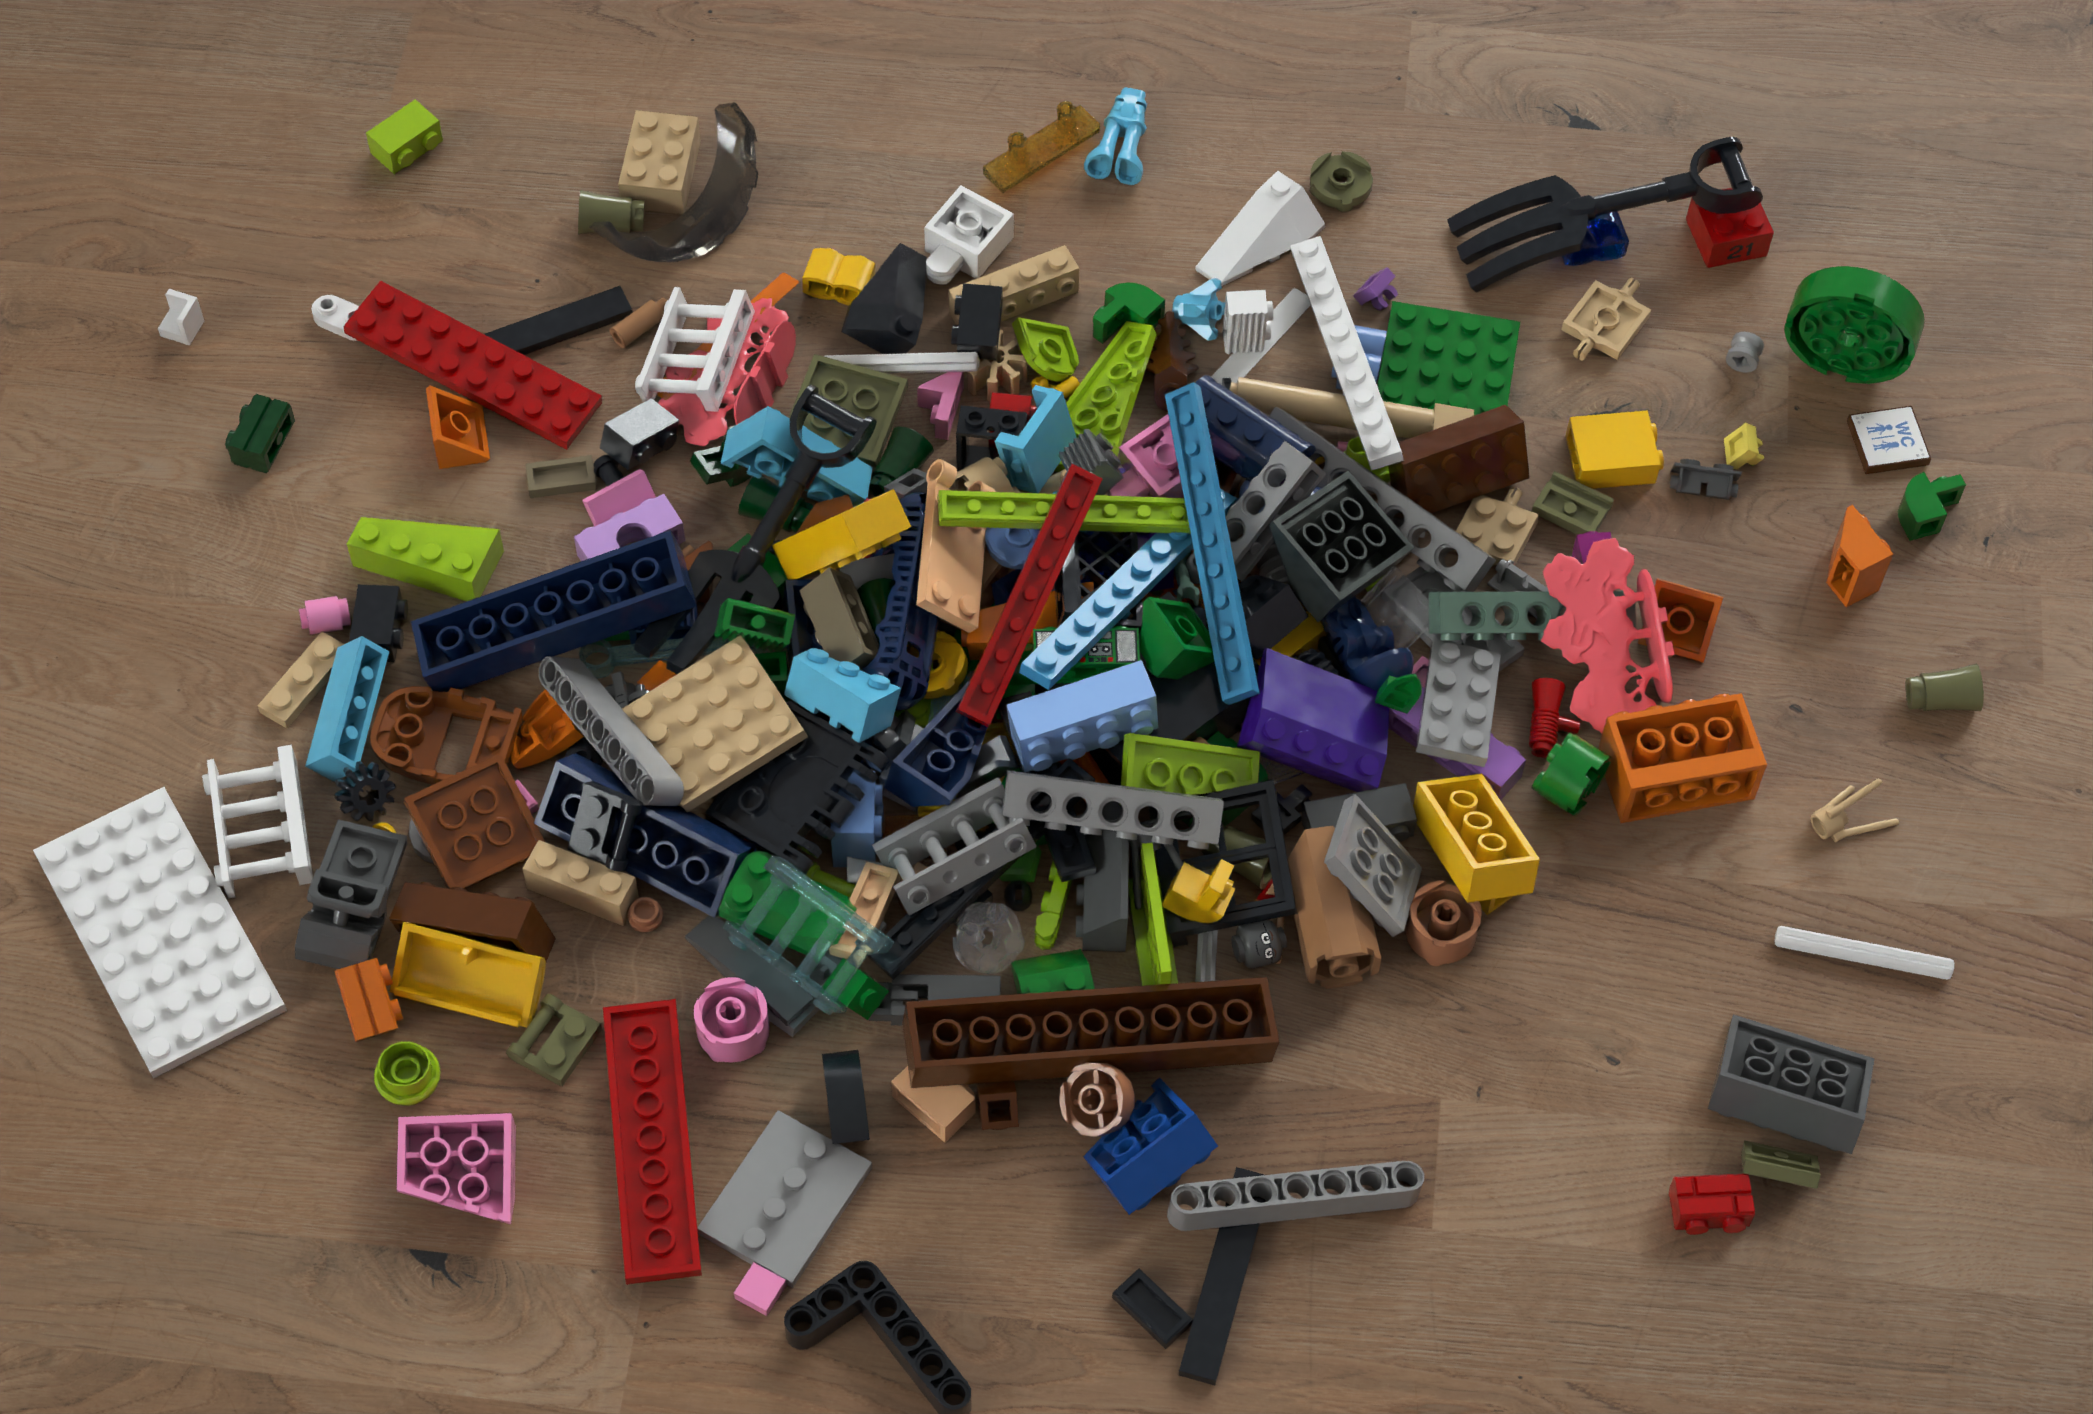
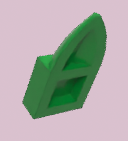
[1375,674,1422,714]

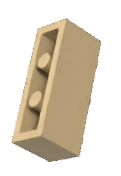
[523,840,639,926]

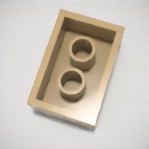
[618,110,701,215]

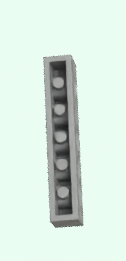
[1002,770,1224,849]

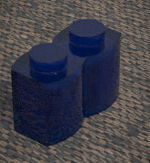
[1555,212,1629,266]

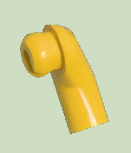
[1031,376,1080,399]

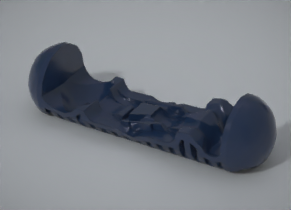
[1310,486,1414,691]
[861,492,940,711]

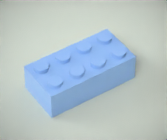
[1006,660,1159,772]

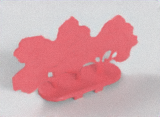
[658,298,796,447]
[1541,538,1674,733]

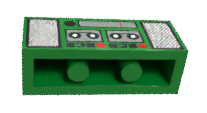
[1033,626,1140,684]

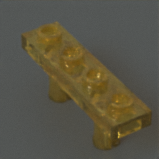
[983,101,1100,193]

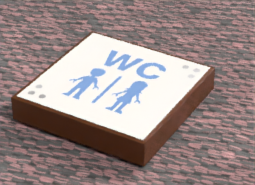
[1847,406,1931,474]

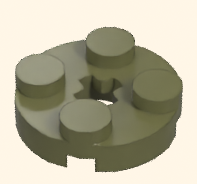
[1309,151,1373,212]

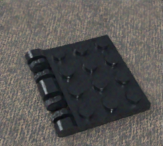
[705,700,890,875]

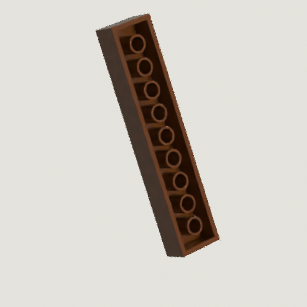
[902,977,1280,1088]

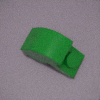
[1093,282,1166,344]
[1898,472,1966,541]

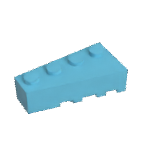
[721,406,873,507]

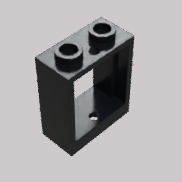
[956,405,1027,472]

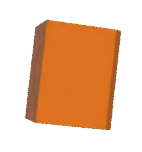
[426,385,490,469]
[1638,578,1723,663]

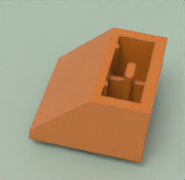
[1826,505,1893,608]

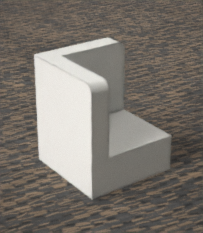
[158,289,204,346]

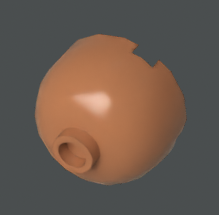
[1059,1062,1135,1137]

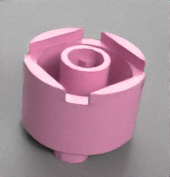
[694,977,770,1063]

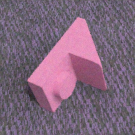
[917,372,964,440]

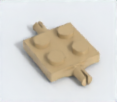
[1561,278,1651,361]
[1454,487,1539,565]

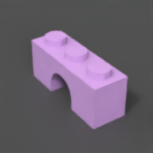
[574,494,685,561]

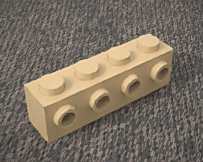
[948,245,1079,325]

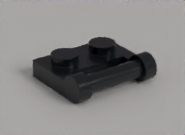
[568,781,643,872]

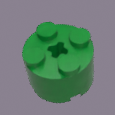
[1531,733,1611,816]

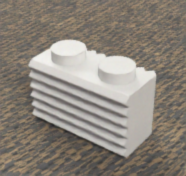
[1223,290,1273,355]

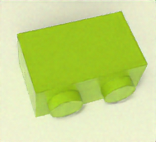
[366,99,443,174]

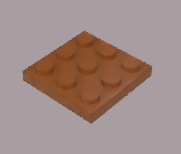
[403,753,545,889]

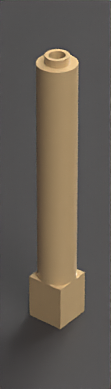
[1229,377,1474,439]

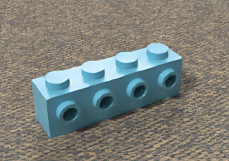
[305,636,389,782]

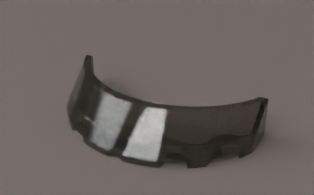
[589,102,758,262]

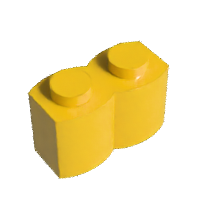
[802,248,875,306]

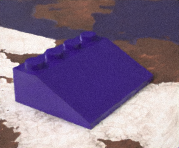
[1237,648,1390,792]

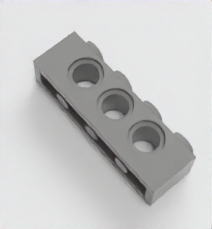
[1226,441,1327,582]

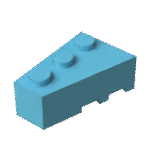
[784,648,901,743]

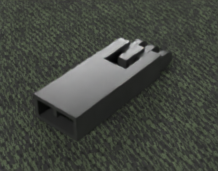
[868,974,1001,1026]

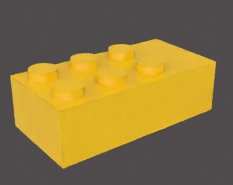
[772,489,911,580]
[1413,774,1540,903]

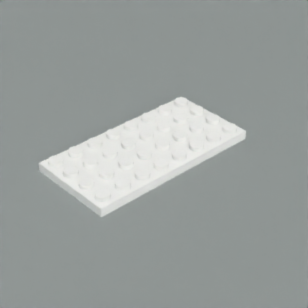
[33,787,287,1078]

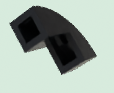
[822,1050,870,1144]

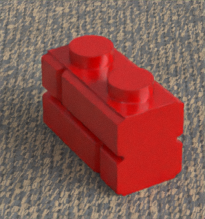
[1669,1174,1755,1235]

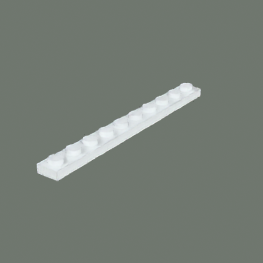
[1290,236,1404,471]

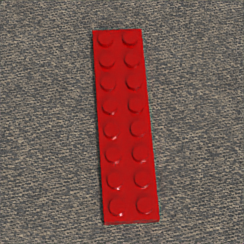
[343,280,602,450]
[603,999,702,1285]

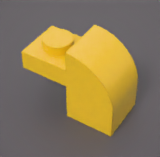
[1162,859,1235,923]

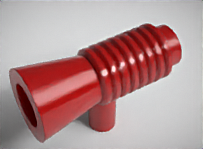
[1529,678,1580,758]

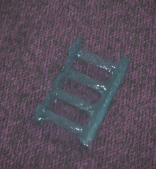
[722,856,895,1015]

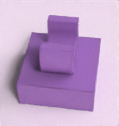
[1353,267,1398,311]

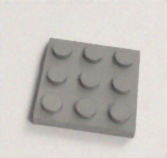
[1324,794,1422,937]

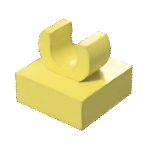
[1724,423,1764,470]

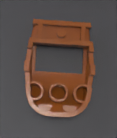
[370,686,523,785]

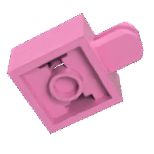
[1110,414,1184,498]

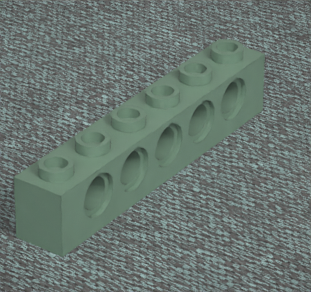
[1429,591,1636,640]

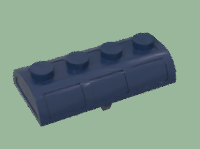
[1195,375,1316,486]

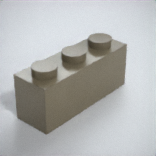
[799,567,879,670]

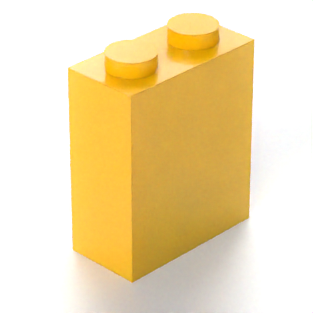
[1565,410,1664,489]

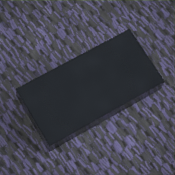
[1112,1268,1193,1349]

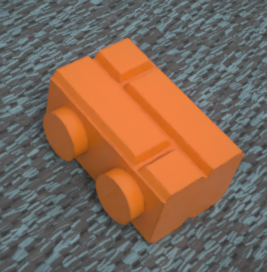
[334,958,403,1042]

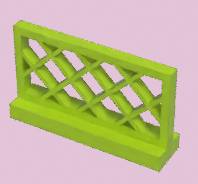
[1128,842,1178,986]

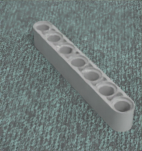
[539,656,684,806]
[1167,1161,1424,1231]

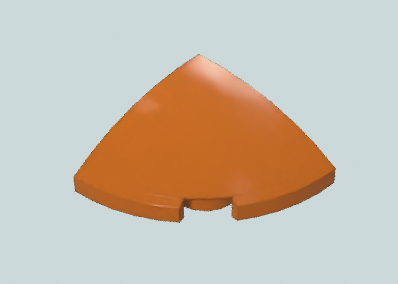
[511,689,584,769]

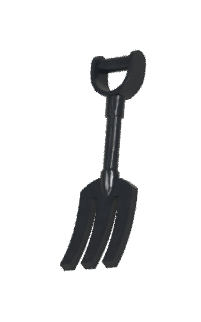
[1447,137,1763,292]
[634,384,877,674]

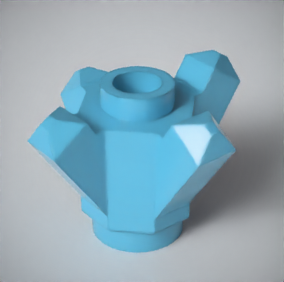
[1172,278,1225,341]

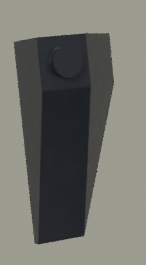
[841,243,927,354]

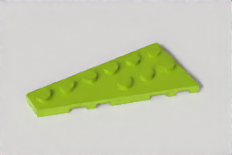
[1054,321,1157,472]

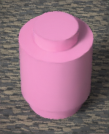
[299,596,351,635]

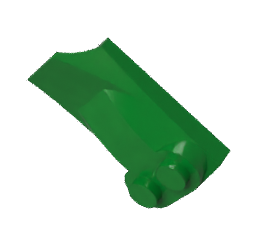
[719,851,857,959]

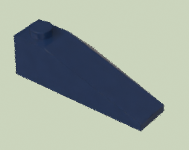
[884,681,988,807]

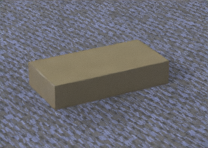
[525,455,596,498]

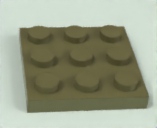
[789,354,908,468]

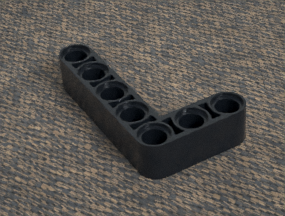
[784,1261,971,1414]

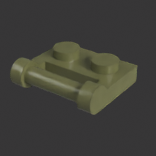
[506,994,602,1087]

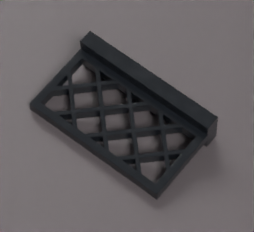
[1055,531,1143,633]

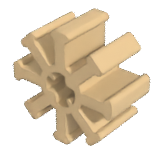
[963,330,1028,402]

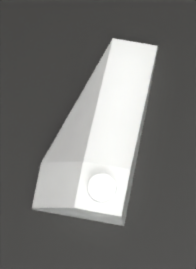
[1195,171,1325,286]

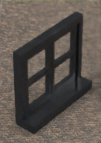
[1148,780,1298,947]

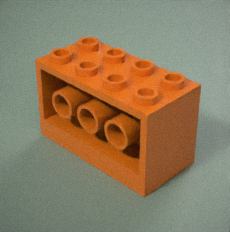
[1598,693,1767,823]

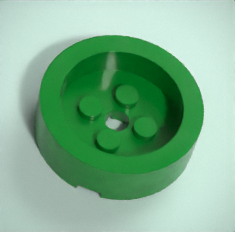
[1784,266,1925,384]

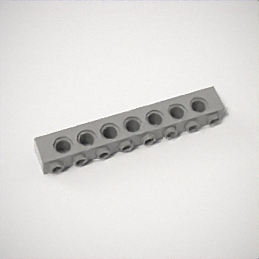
[1269,406,1496,592]

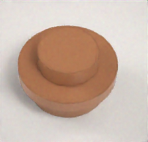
[627,897,663,932]

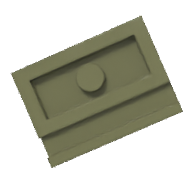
[1531,471,1614,534]
[1741,1140,1821,1189]

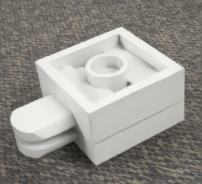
[924,185,1014,285]

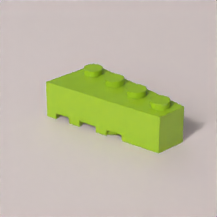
[347,517,504,602]

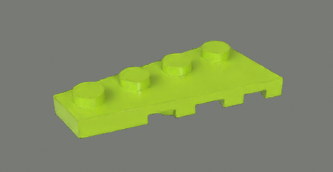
[1121,733,1260,795]

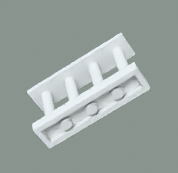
[635,287,755,412]
[202,745,313,899]

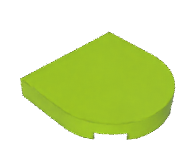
[1012,317,1079,382]

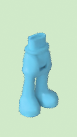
[1084,87,1147,185]

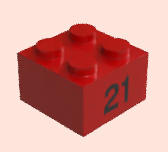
[1686,188,1774,268]

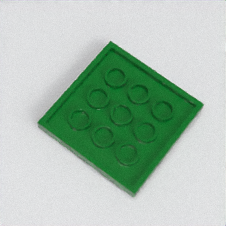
[1377,301,1521,415]

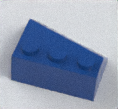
[1083,1077,1218,1215]

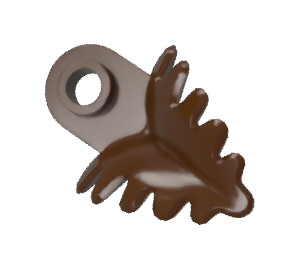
[1145,311,1199,412]

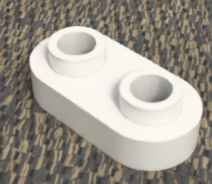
[311,295,359,341]

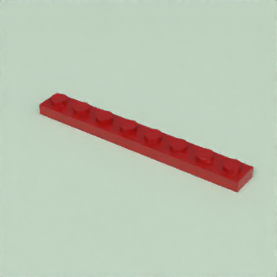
[956,464,1103,727]

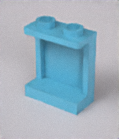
[994,385,1077,493]

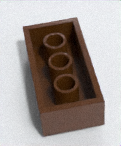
[1388,405,1530,514]

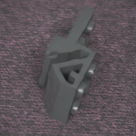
[295,819,407,969]

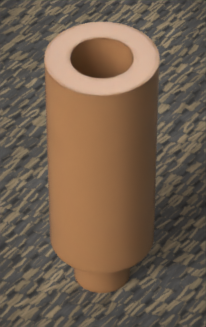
[610,297,667,348]

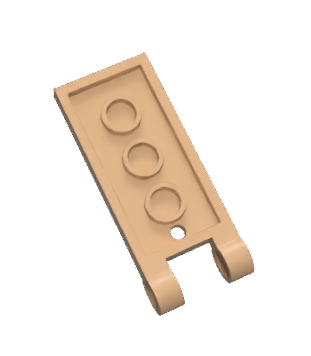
[916,459,995,633]

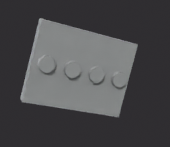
[697,1110,872,1288]

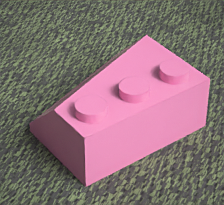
[397,1113,516,1224]

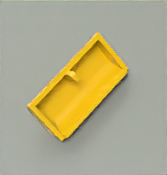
[389,922,546,1028]

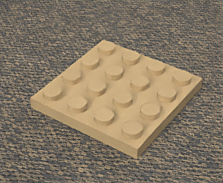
[622,635,808,813]

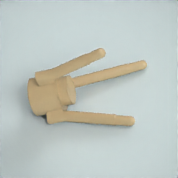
[1810,779,1899,842]

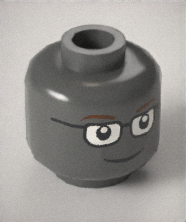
[1231,920,1287,969]

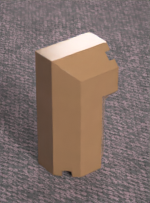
[1288,826,1381,989]

